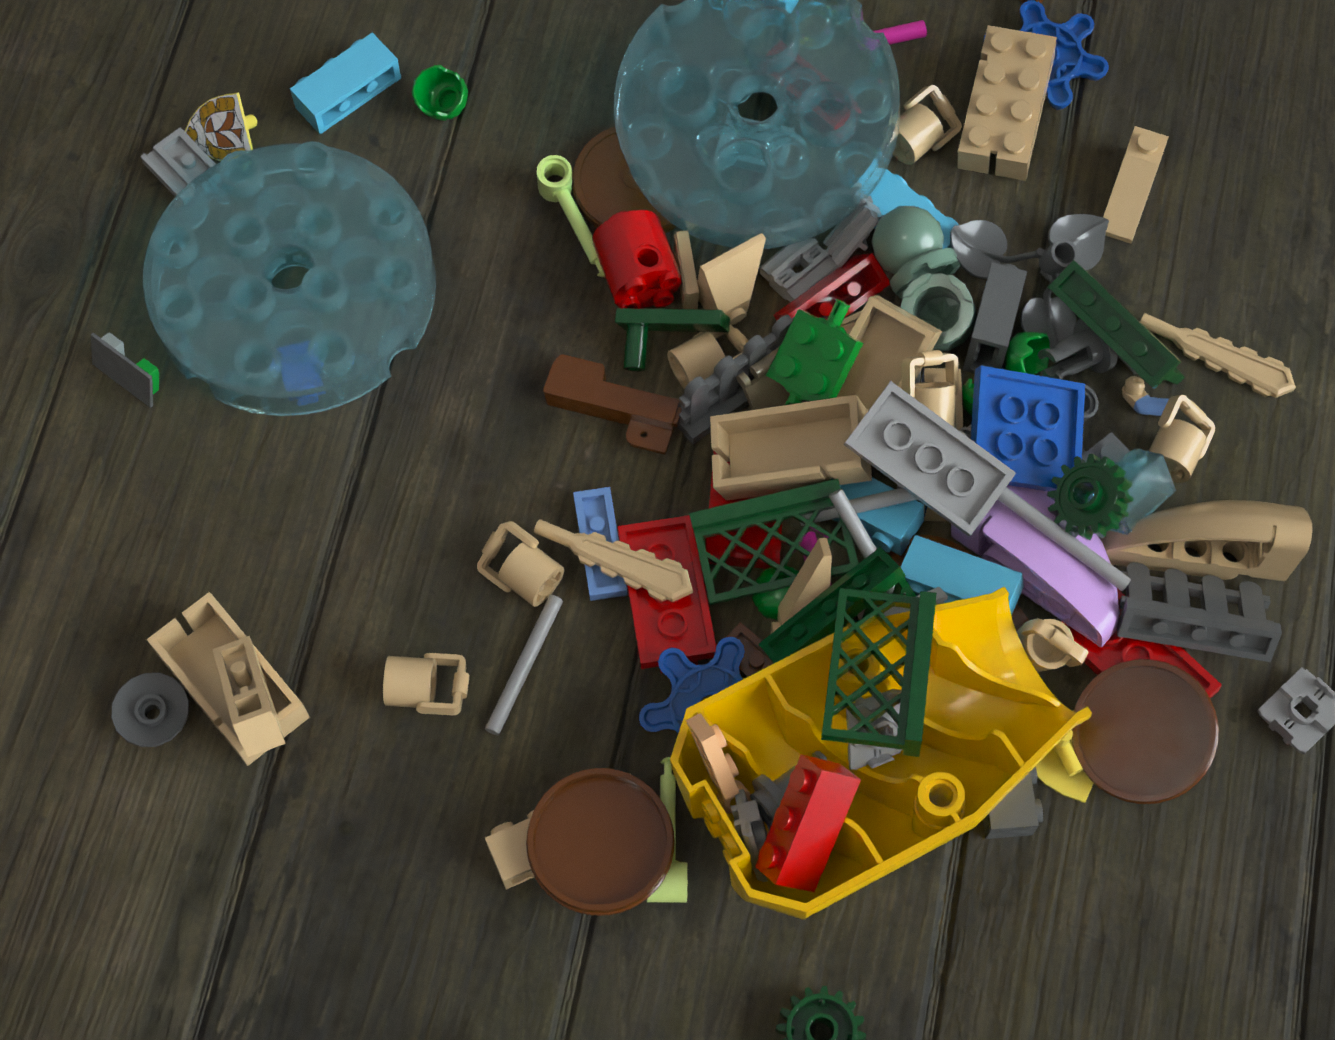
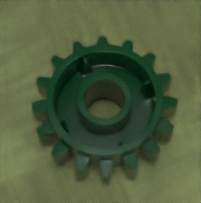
[1047,454,1134,540]
[775,986,866,1040]

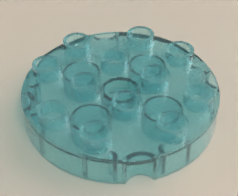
[614,0,900,249]
[143,141,436,416]

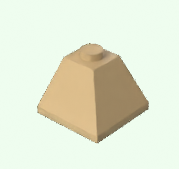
[697,233,766,325]

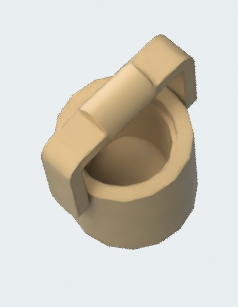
[882,85,962,165]
[667,324,749,389]
[901,350,959,428]
[1144,395,1215,483]
[477,521,564,607]
[1016,618,1089,672]
[383,653,470,715]

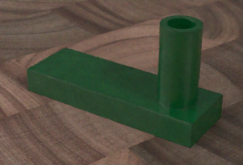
[615,308,730,372]

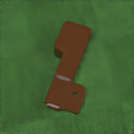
[543,354,682,455]

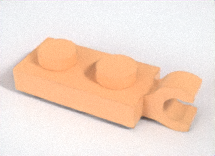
[686,713,751,814]

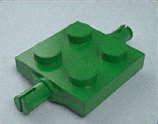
[766,299,864,405]

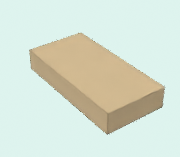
[673,230,699,310]

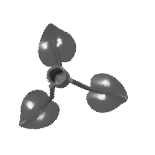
[950,214,1109,348]

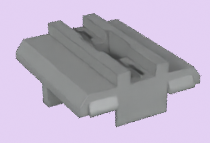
[823,193,882,267]
[758,232,839,302]
[1257,668,1335,754]
[846,689,902,770]
[731,789,768,882]

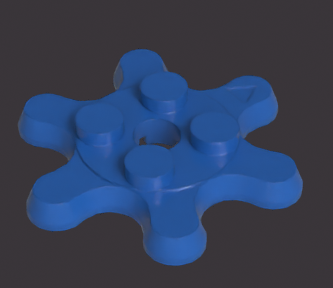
[984,0,1109,110]
[639,637,745,733]

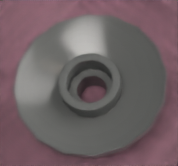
[111,673,189,747]

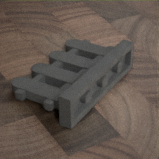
[678,315,795,445]
[1117,562,1282,662]

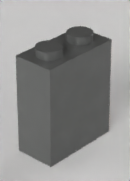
[963,262,1027,374]

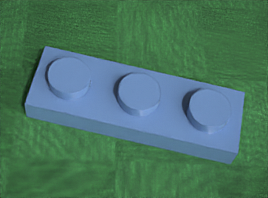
[573,487,627,601]

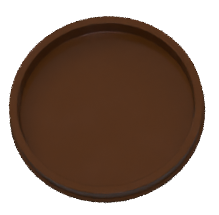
[572,123,701,233]
[1072,659,1219,804]
[526,768,675,916]

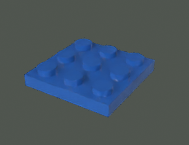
[971,365,1085,492]

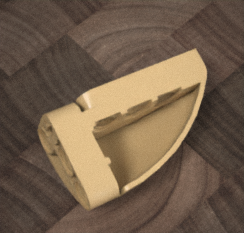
[1100,500,1312,582]

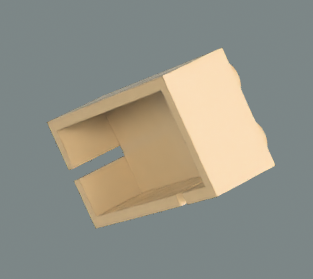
[958,25,1057,181]
[836,296,943,412]
[710,395,872,500]
[147,592,310,766]

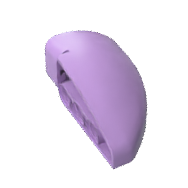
[951,485,1120,648]

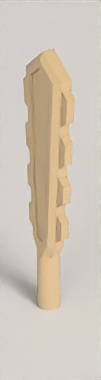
[1140,313,1296,398]
[534,519,693,602]

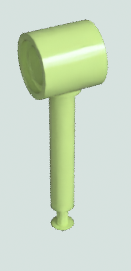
[537,155,605,277]
[647,757,687,903]

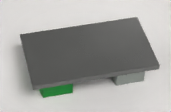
[91,332,159,408]

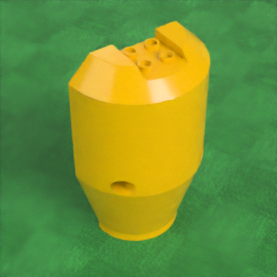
[670,586,1092,920]

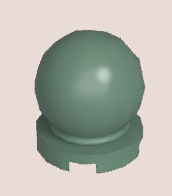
[871,206,960,299]
[900,273,976,351]

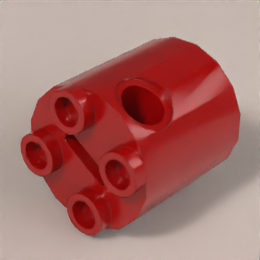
[592,210,682,309]

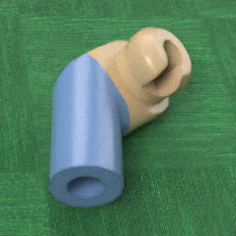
[1122,376,1169,416]

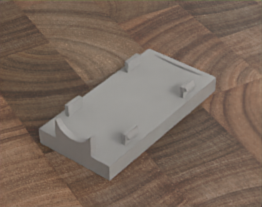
[844,381,1016,537]

